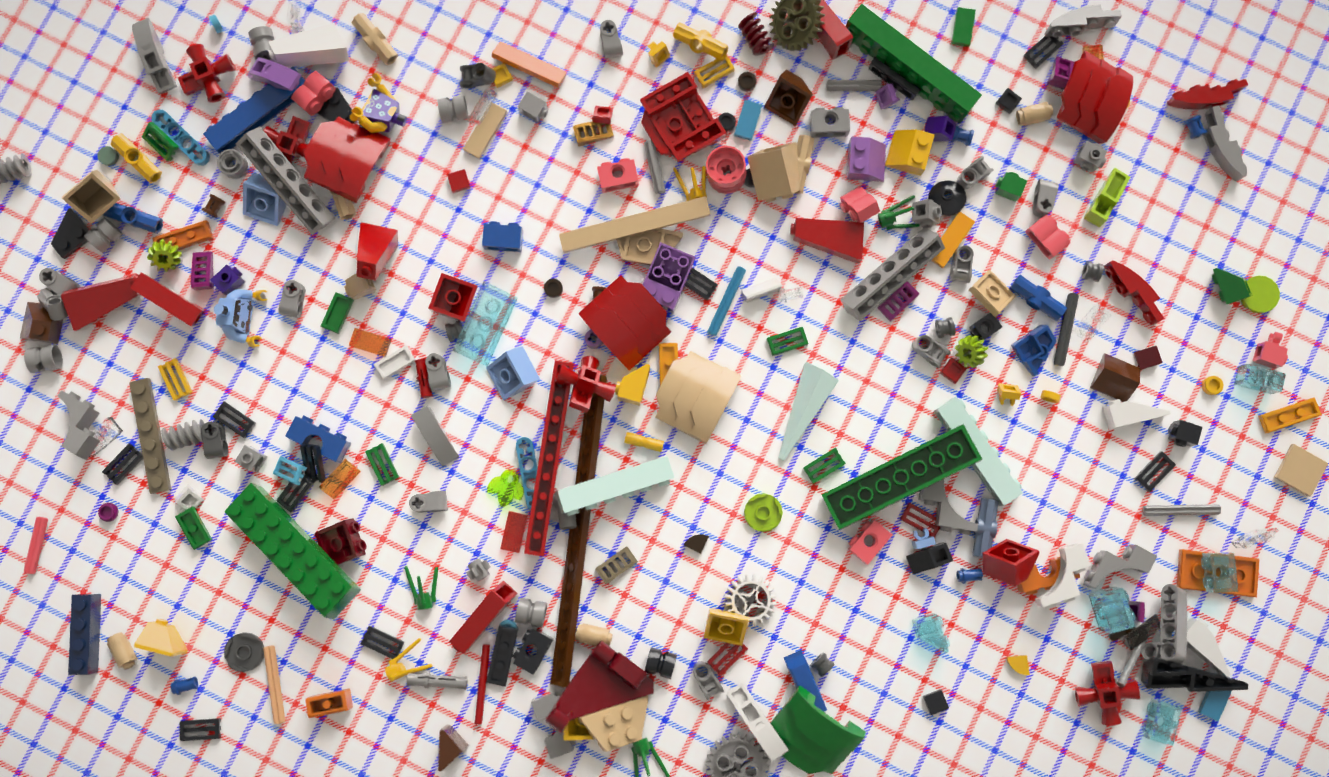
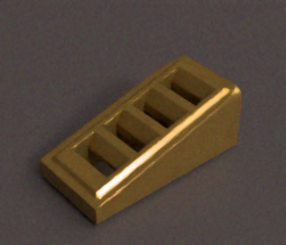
[573,122,614,147]

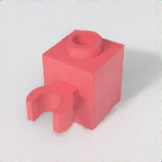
[1252,331,1288,369]

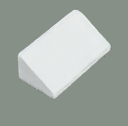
[741,277,782,303]

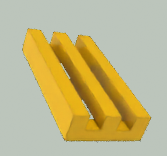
[694,54,735,89]
[158,358,193,401]

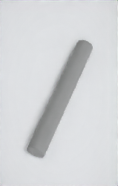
[1117,634,1148,687]

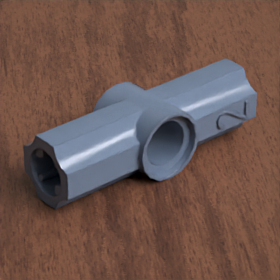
[972,498,999,557]

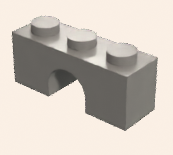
[531,692,576,760]

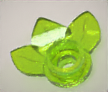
[486,469,524,507]

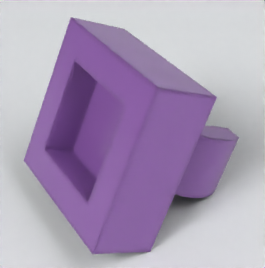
[875,84,900,109]

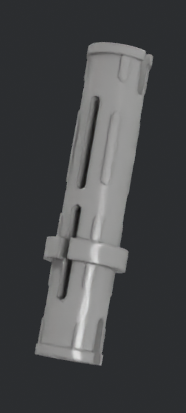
[406,672,468,690]

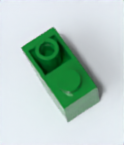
[1211,268,1253,305]

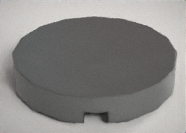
[224,632,264,672]

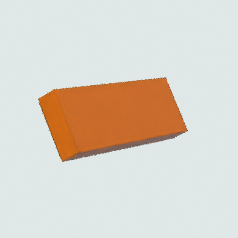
[152,220,214,256]

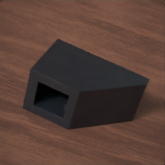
[906,542,954,574]

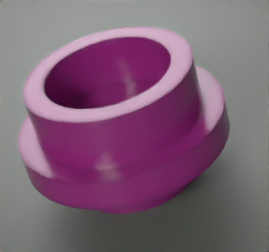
[98,502,119,522]

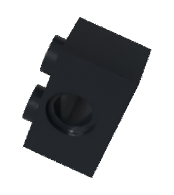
[512,627,554,675]

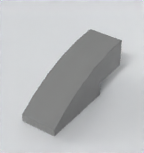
[411,405,459,467]

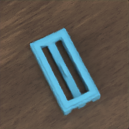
[273,456,307,486]

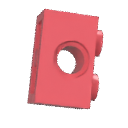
[597,158,639,193]
[848,519,893,565]

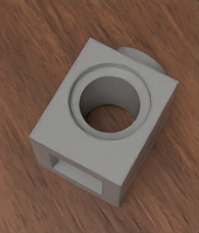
[517,91,549,124]
[234,445,268,473]

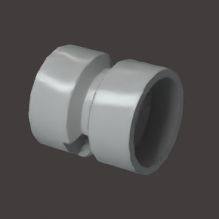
[248,26,275,60]
[437,94,469,123]
[84,217,123,253]
[24,344,63,373]
[515,597,547,628]

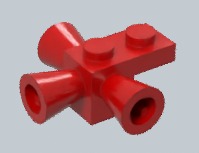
[177,44,236,103]
[263,116,313,164]
[555,356,616,413]
[1074,661,1140,726]

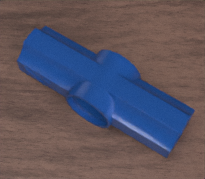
[103,203,163,234]
[1009,275,1067,321]

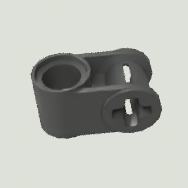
[459,63,496,89]
[202,421,229,459]

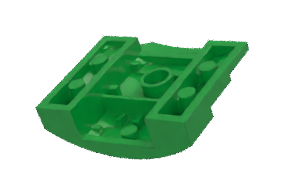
[770,685,866,774]

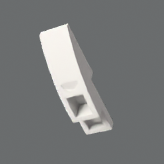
[726,682,789,762]

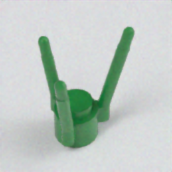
[878,195,920,230]
[404,566,438,610]
[631,737,670,777]

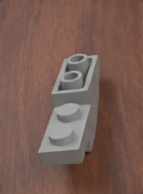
[1044,4,1122,38]
[131,17,178,94]
[1203,106,1247,182]

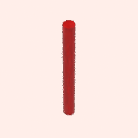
[474,644,490,725]

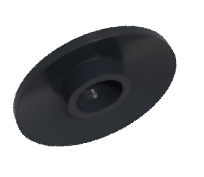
[928,180,967,216]

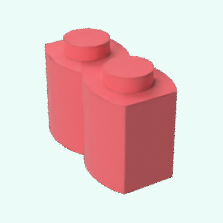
[291,71,336,116]
[840,186,880,223]
[1025,214,1071,260]

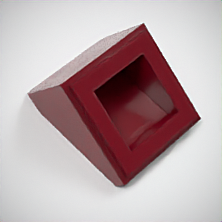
[1134,345,1163,370]

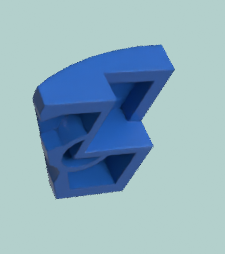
[1011,324,1057,377]

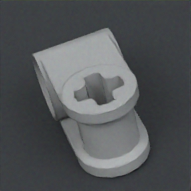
[600,20,623,59]
[956,155,994,190]
[1032,179,1059,218]
[949,245,974,283]
[39,268,80,295]
[278,280,306,318]
[912,335,951,368]
[425,353,451,392]
[409,491,448,513]
[693,661,724,701]

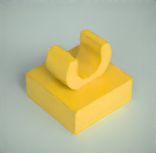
[647,41,670,68]
[997,383,1021,406]

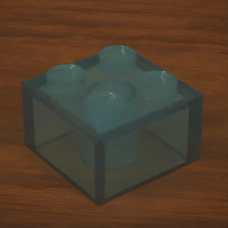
[1088,586,1136,633]

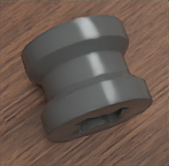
[1082,260,1104,282]
[935,317,956,339]
[445,320,465,342]
[810,652,835,677]

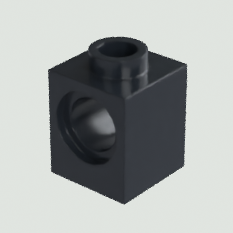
[969,313,1003,341]

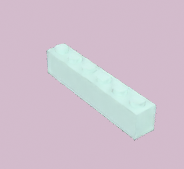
[934,396,1023,507]
[555,456,675,516]

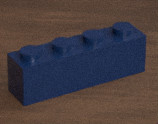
[68,594,102,675]

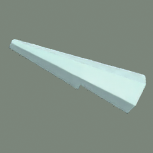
[778,362,839,461]

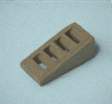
[595,546,638,585]

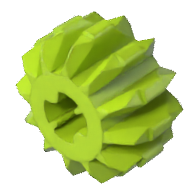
[147,239,182,272]
[955,335,988,368]

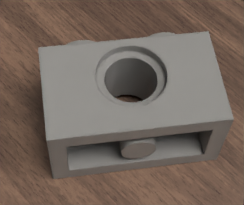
[809,107,850,138]

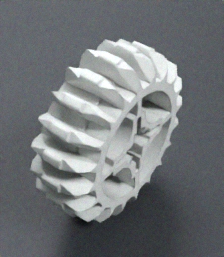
[724,574,777,627]

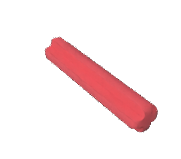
[23,517,48,574]

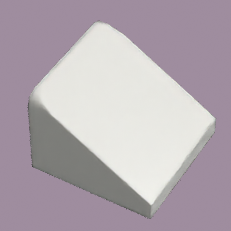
[175,484,204,510]

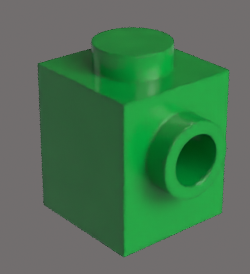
[995,172,1028,202]

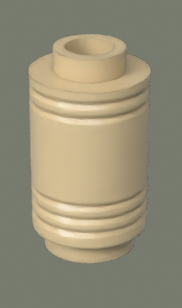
[1016,102,1054,126]
[575,623,613,646]
[107,632,138,670]

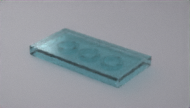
[453,281,518,367]

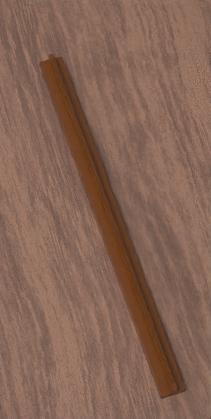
[550,375,607,688]

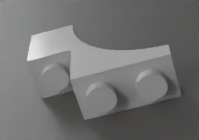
[57,390,100,460]
[918,479,978,535]
[1083,544,1157,589]

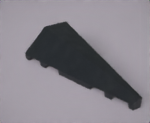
[1141,657,1249,692]

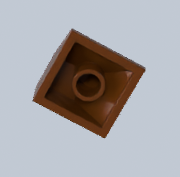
[764,69,813,126]
[20,301,64,344]

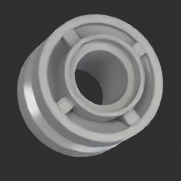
[217,149,248,179]

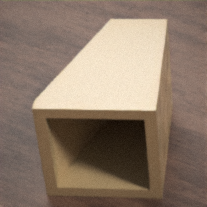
[747,142,799,202]
[61,169,121,224]

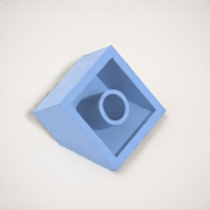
[243,173,287,226]
[486,346,540,401]

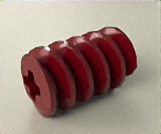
[738,12,775,56]

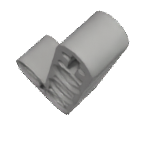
[1141,584,1188,664]

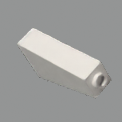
[268,22,350,67]

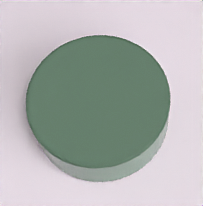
[97,146,119,166]

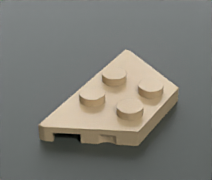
[612,219,683,266]
[578,695,649,752]

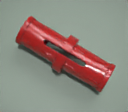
[414,358,433,398]

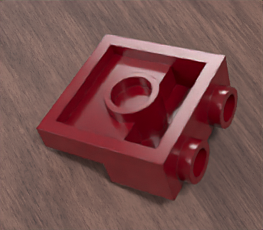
[314,518,367,565]

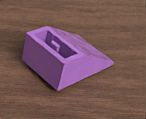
[643,242,696,312]

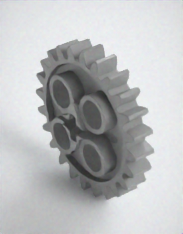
[705,732,770,777]

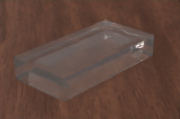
[467,89,498,125]

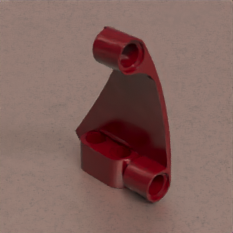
[545,640,654,734]

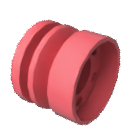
[706,145,747,194]

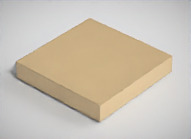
[968,269,1016,317]
[1274,444,1329,497]

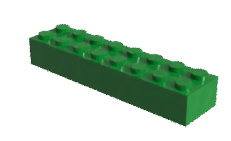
[846,3,982,124]
[821,424,982,530]
[224,483,361,620]

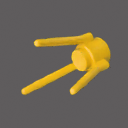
[673,165,707,201]
[385,638,433,682]

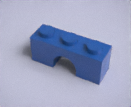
[285,415,351,463]

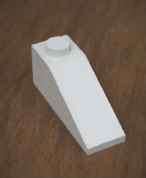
[1103,399,1171,429]
[1187,618,1231,677]

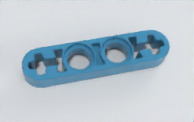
[151,109,210,166]
[516,437,538,510]

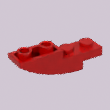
[1166,78,1249,110]
[1104,260,1165,326]

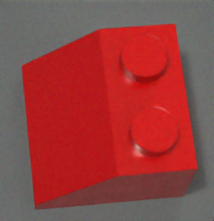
[428,273,478,322]
[983,539,1040,587]

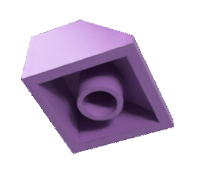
[846,136,886,182]

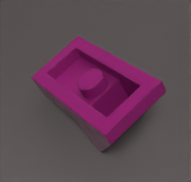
[1047,56,1074,90]

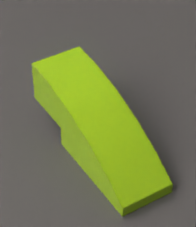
[1084,167,1131,228]

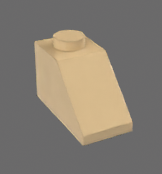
[344,273,377,300]

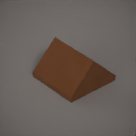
[1090,353,1140,402]
[438,724,469,772]

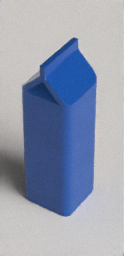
[783,650,827,712]

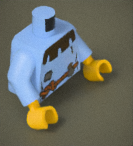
[214,289,267,348]

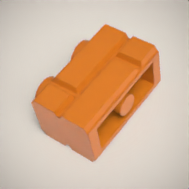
[305,688,353,718]

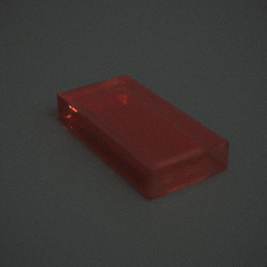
[500,511,528,553]

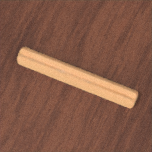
[263,645,286,724]

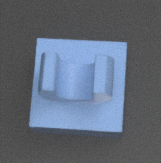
[911,528,936,549]

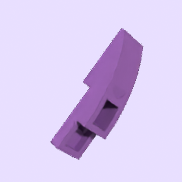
[247,57,302,91]

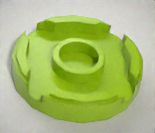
[1241,275,1280,314]
[744,493,783,532]

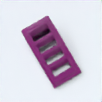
[191,251,214,290]
[877,281,920,322]
[1125,600,1145,623]

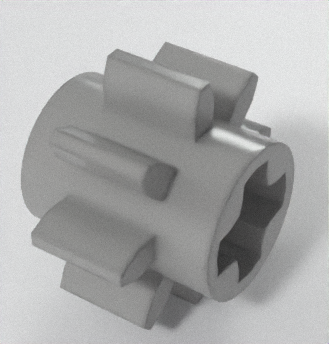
[466,558,491,582]

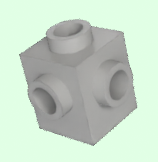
[1073,141,1107,172]
[912,199,942,228]

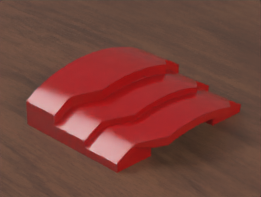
[1056,50,1134,144]
[639,72,727,162]
[304,116,391,203]
[578,275,672,371]

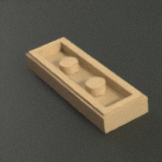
[463,102,508,159]

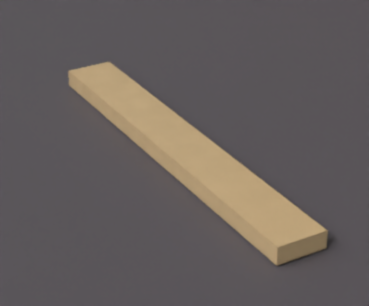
[559,196,711,253]

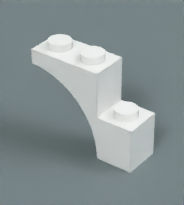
[1035,543,1091,609]

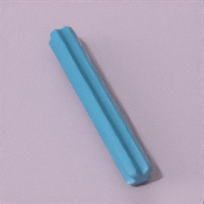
[707,266,746,336]

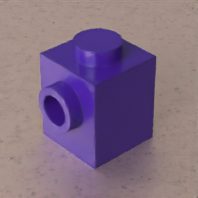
[924,115,957,142]
[210,264,246,296]

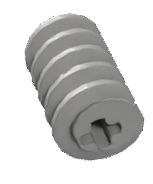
[0,153,31,184]
[161,419,207,451]

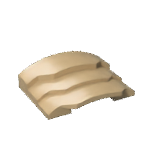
[655,351,742,444]

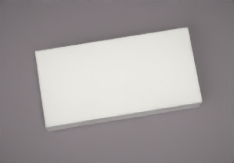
[373,345,416,381]

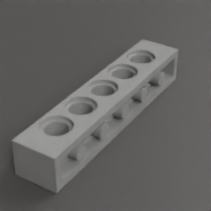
[236,127,336,235]
[840,227,945,321]

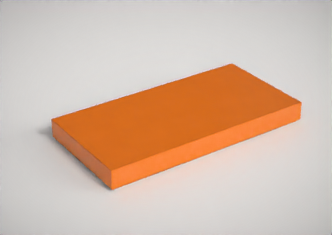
[1177,549,1260,598]

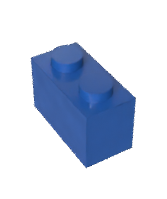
[482,221,524,253]

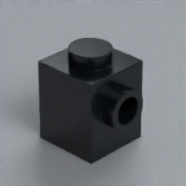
[1168,420,1203,447]

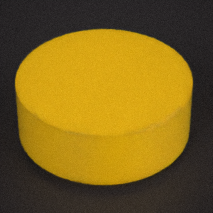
[1202,376,1224,395]
[1040,390,1061,403]

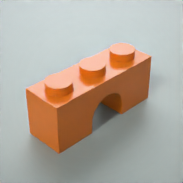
[1017,557,1081,595]

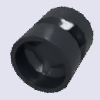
[644,647,677,679]

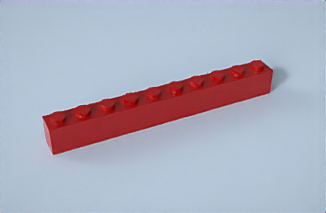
[524,360,574,557]

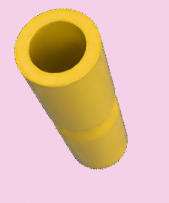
[624,432,664,452]

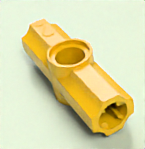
[672,22,729,61]
[110,133,162,184]

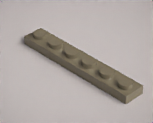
[129,378,172,494]

